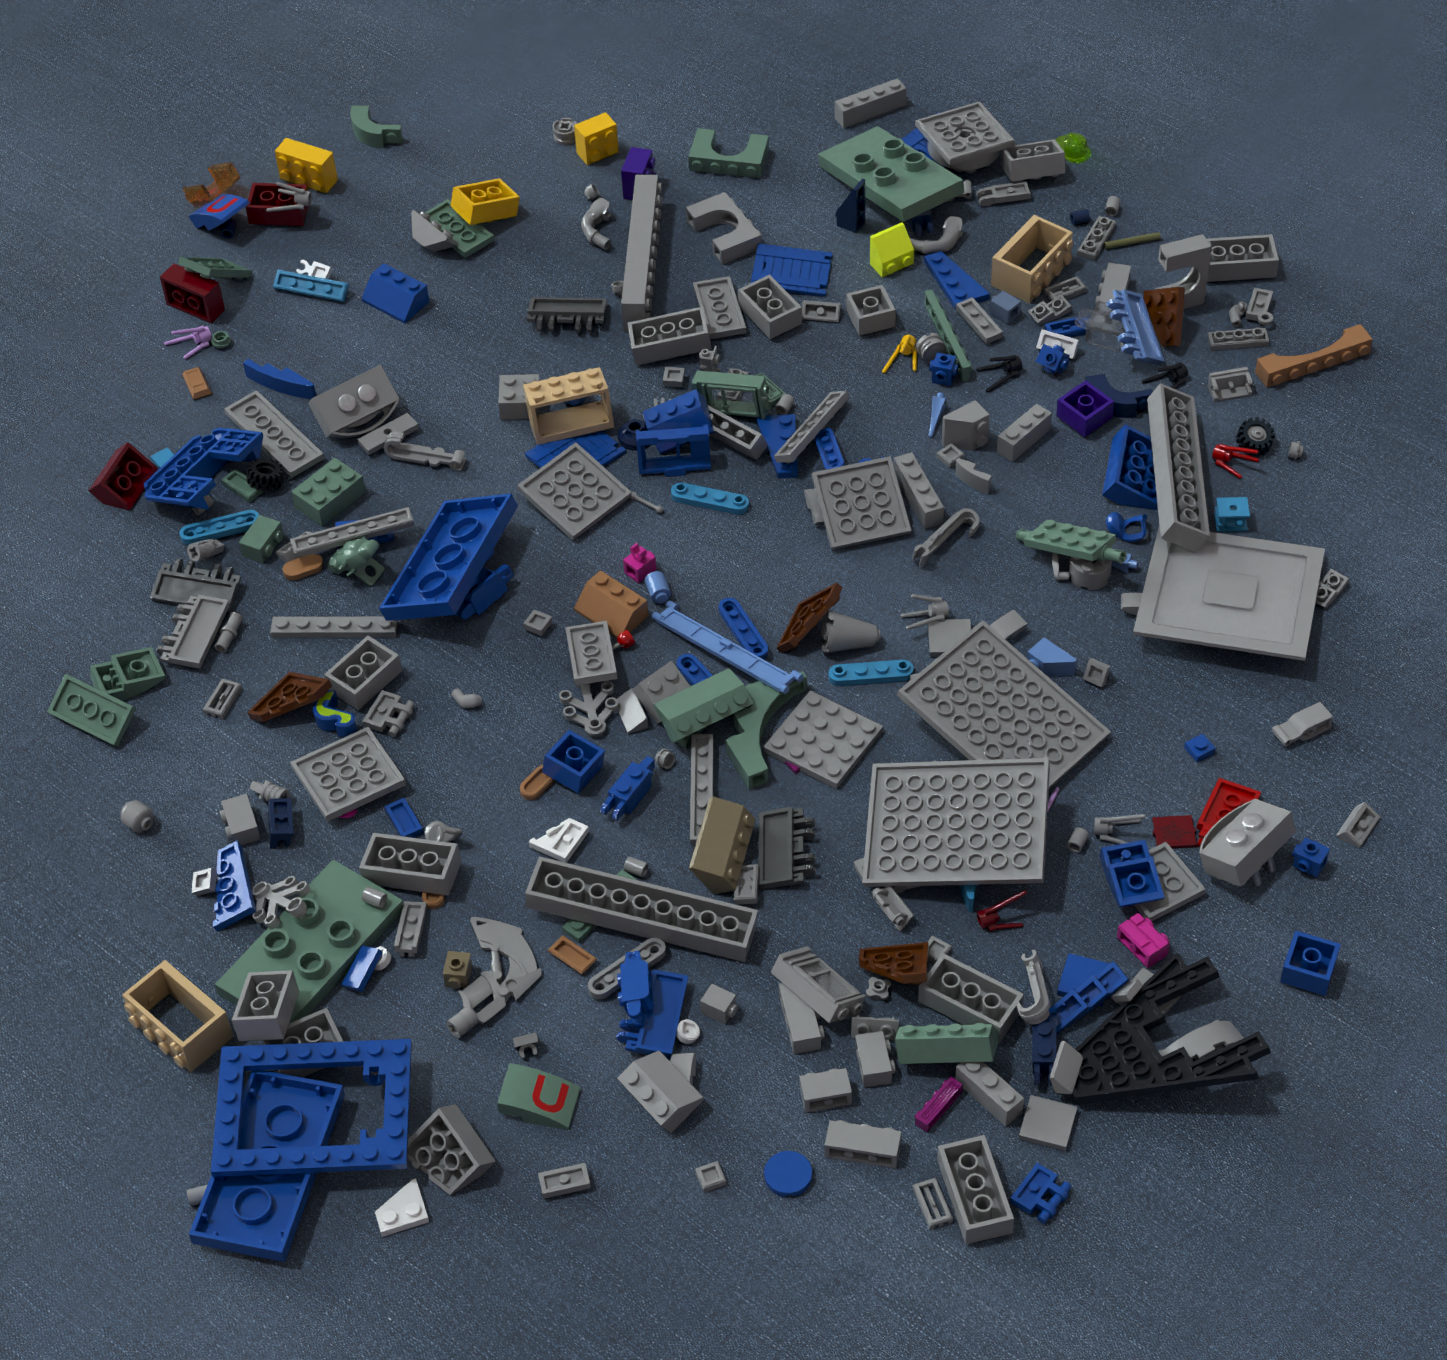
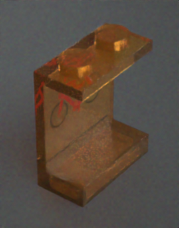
[182,162,241,204]

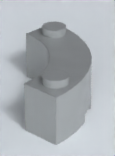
[1159,1020,1244,1062]

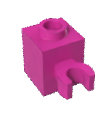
[623,543,656,584]

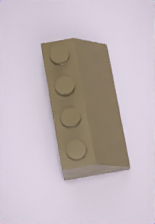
[689,796,756,895]

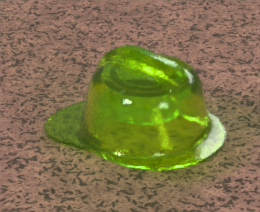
[1055,132,1091,163]

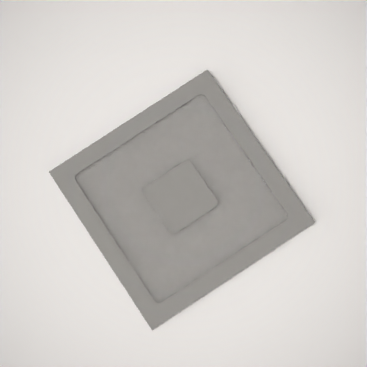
[1133,526,1325,661]

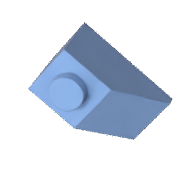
[1027,638,1077,676]

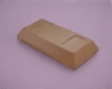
[182,367,212,400]
[548,935,597,975]

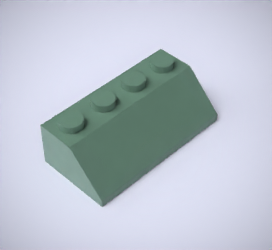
[653,668,754,743]
[895,1023,1000,1064]

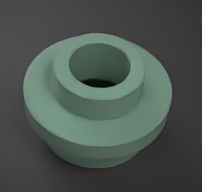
[211,331,231,349]

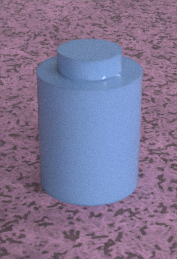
[645,571,671,604]

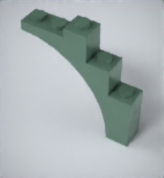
[725,671,807,790]

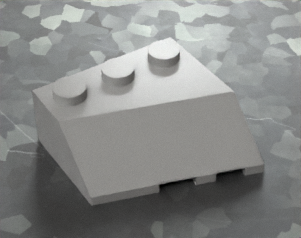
[408,1104,496,1195]

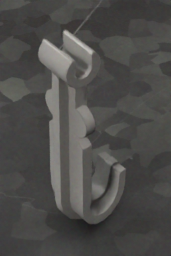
[384,432,466,471]
[912,508,979,566]
[1016,950,1050,1024]

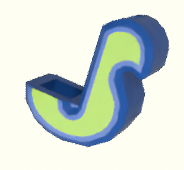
[312,690,357,738]

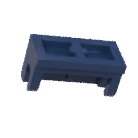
[267,798,294,848]

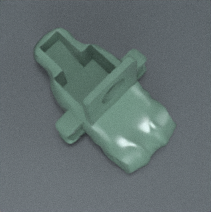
[328,536,384,587]

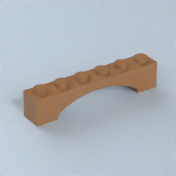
[1255,324,1373,388]

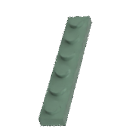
[924,289,972,382]

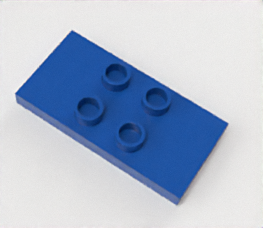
[379,493,518,621]
[189,1070,345,1262]

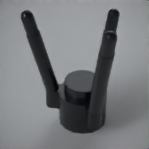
[976,355,1022,392]
[1141,363,1188,389]

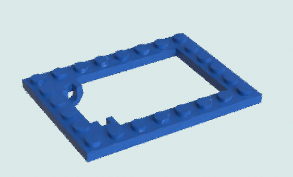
[211,1039,412,1177]

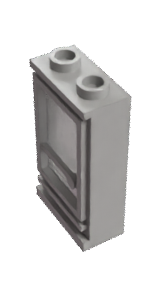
[771,946,866,1023]

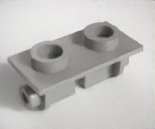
[699,346,721,372]
[872,886,914,932]
[851,1015,899,1041]

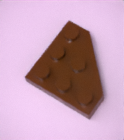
[1143,287,1185,347]
[776,582,843,653]
[247,672,332,722]
[859,942,929,985]

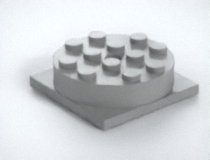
[915,102,1015,172]

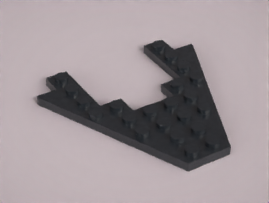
[1072,953,1271,1104]

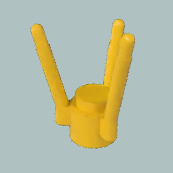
[882,334,917,373]

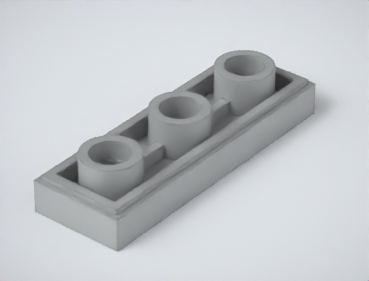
[1077,216,1116,261]
[1207,328,1269,351]
[357,413,419,455]

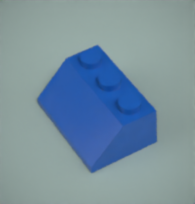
[361,263,429,323]
[643,389,714,454]

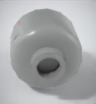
[121,800,154,833]

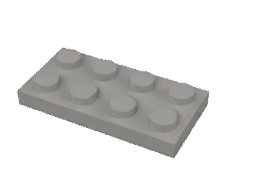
[693,276,746,339]
[565,621,618,686]

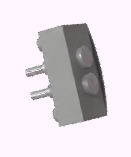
[308,364,399,438]
[1199,799,1296,887]

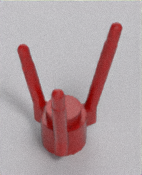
[1212,444,1259,479]

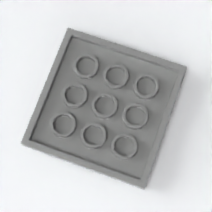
[517,442,632,541]
[811,456,911,550]
[763,690,883,789]
[290,727,406,822]

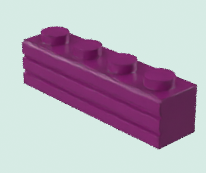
[915,1077,963,1133]

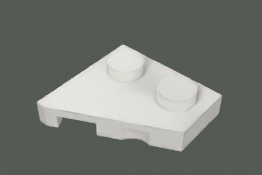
[529,818,589,863]
[375,1178,429,1237]

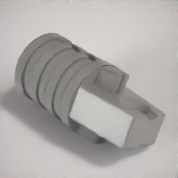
[187,539,225,562]
[250,780,290,802]

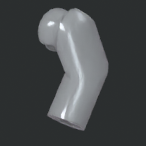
[1229,301,1248,328]
[451,688,482,709]

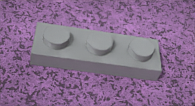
[956,297,1003,344]

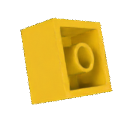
[574,112,619,165]

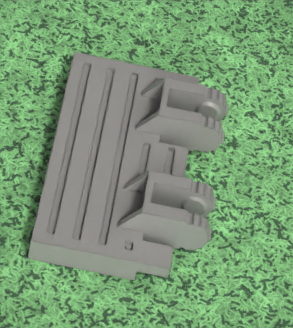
[156,595,230,669]

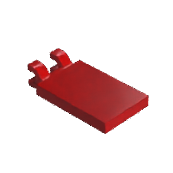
[1196,778,1261,847]

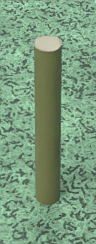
[1104,232,1161,249]

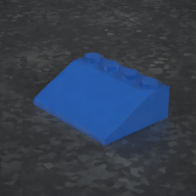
[1102,424,1158,510]

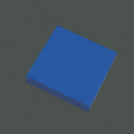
[1057,953,1110,1006]

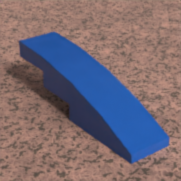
[243,359,316,399]
[1049,961,1129,1035]

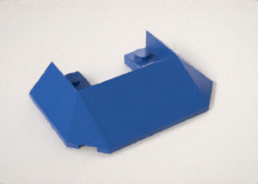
[144,428,263,510]

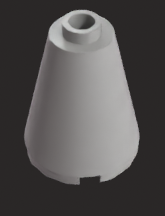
[821,610,880,653]

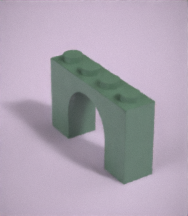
[688,128,769,178]

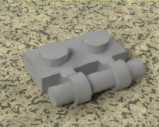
[362,690,415,737]

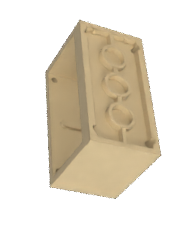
[991,215,1073,304]
[523,367,614,445]
[122,960,233,1072]

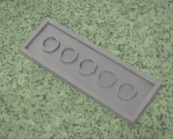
[224,390,324,478]

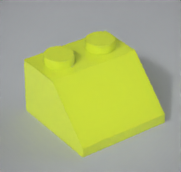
[870,222,914,277]

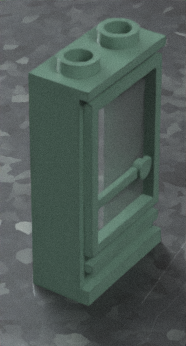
[691,370,772,419]

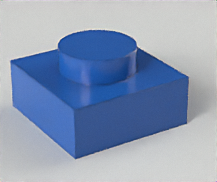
[1184,734,1216,762]

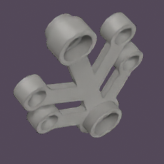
[559,681,618,738]
[252,876,311,929]

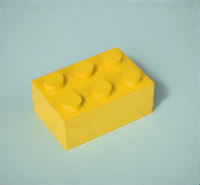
[275,138,338,193]
[450,178,520,225]

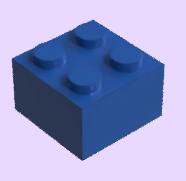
[542,730,605,794]
[1280,930,1341,996]

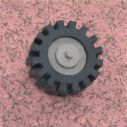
[1236,417,1275,456]

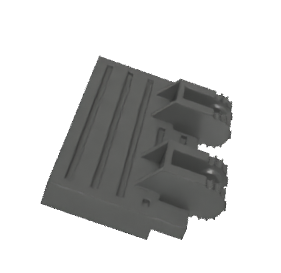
[527,297,607,333]
[150,558,241,614]
[758,807,816,890]

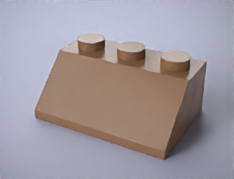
[574,570,648,639]

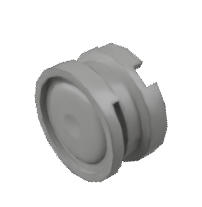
[552,118,577,145]
[916,333,947,363]

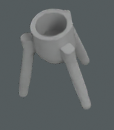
[266,182,312,212]
[900,594,949,630]
[1094,814,1146,844]

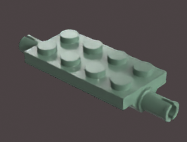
[1016,520,1127,564]

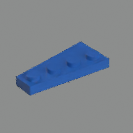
[924,251,990,310]
[756,414,798,478]
[213,841,256,932]

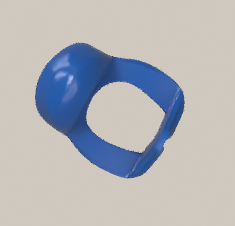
[1106,512,1148,542]

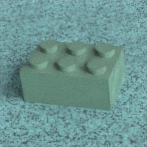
[291,458,366,527]

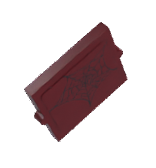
[1152,815,1197,849]

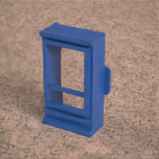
[636,424,711,477]

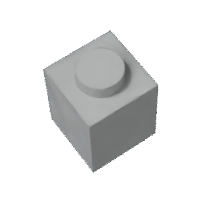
[700,984,738,1025]

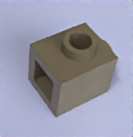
[443,951,473,989]

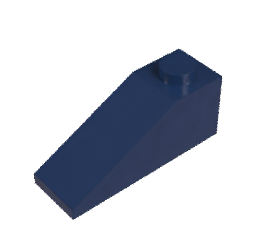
[835,178,865,233]

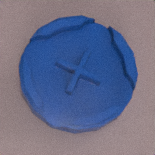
[764,1151,812,1197]

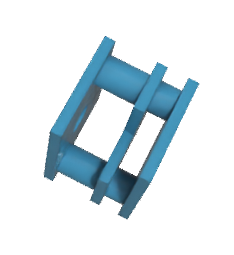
[1214,497,1250,532]

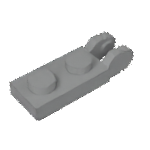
[976,181,1031,207]

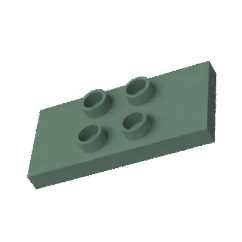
[818,126,964,222]
[215,859,403,1023]

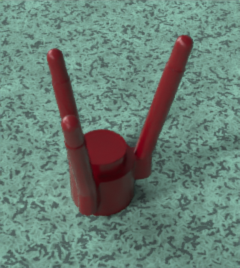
[976,890,1027,932]

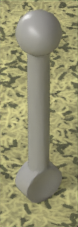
[629,492,663,513]

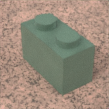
[239,515,284,563]

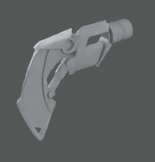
[446,917,542,1038]

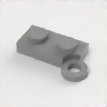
[1245,288,1273,325]

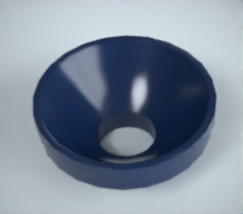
[618,419,649,451]

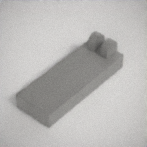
[394,901,427,957]

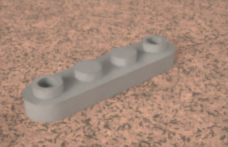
[588,938,666,999]

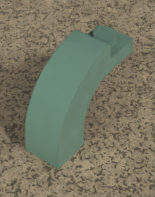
[350,105,403,148]

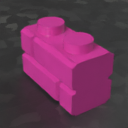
[1117,913,1170,968]

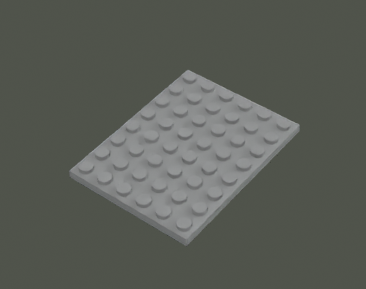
[897,620,1111,789]
[862,758,1050,887]

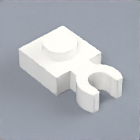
[296,260,333,279]

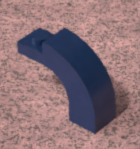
[1085,374,1153,418]

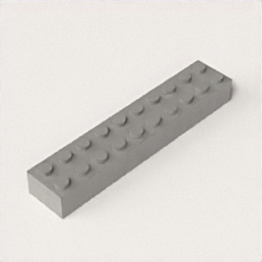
[621,175,663,332]
[1147,383,1210,552]
[525,856,758,962]

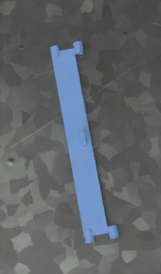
[652,600,804,694]

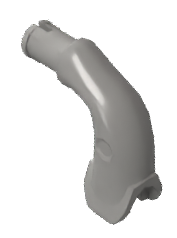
[581,198,612,250]
[910,216,963,255]

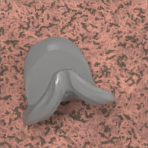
[424,821,463,842]

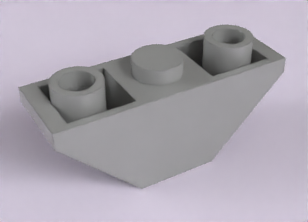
[411,210,458,252]

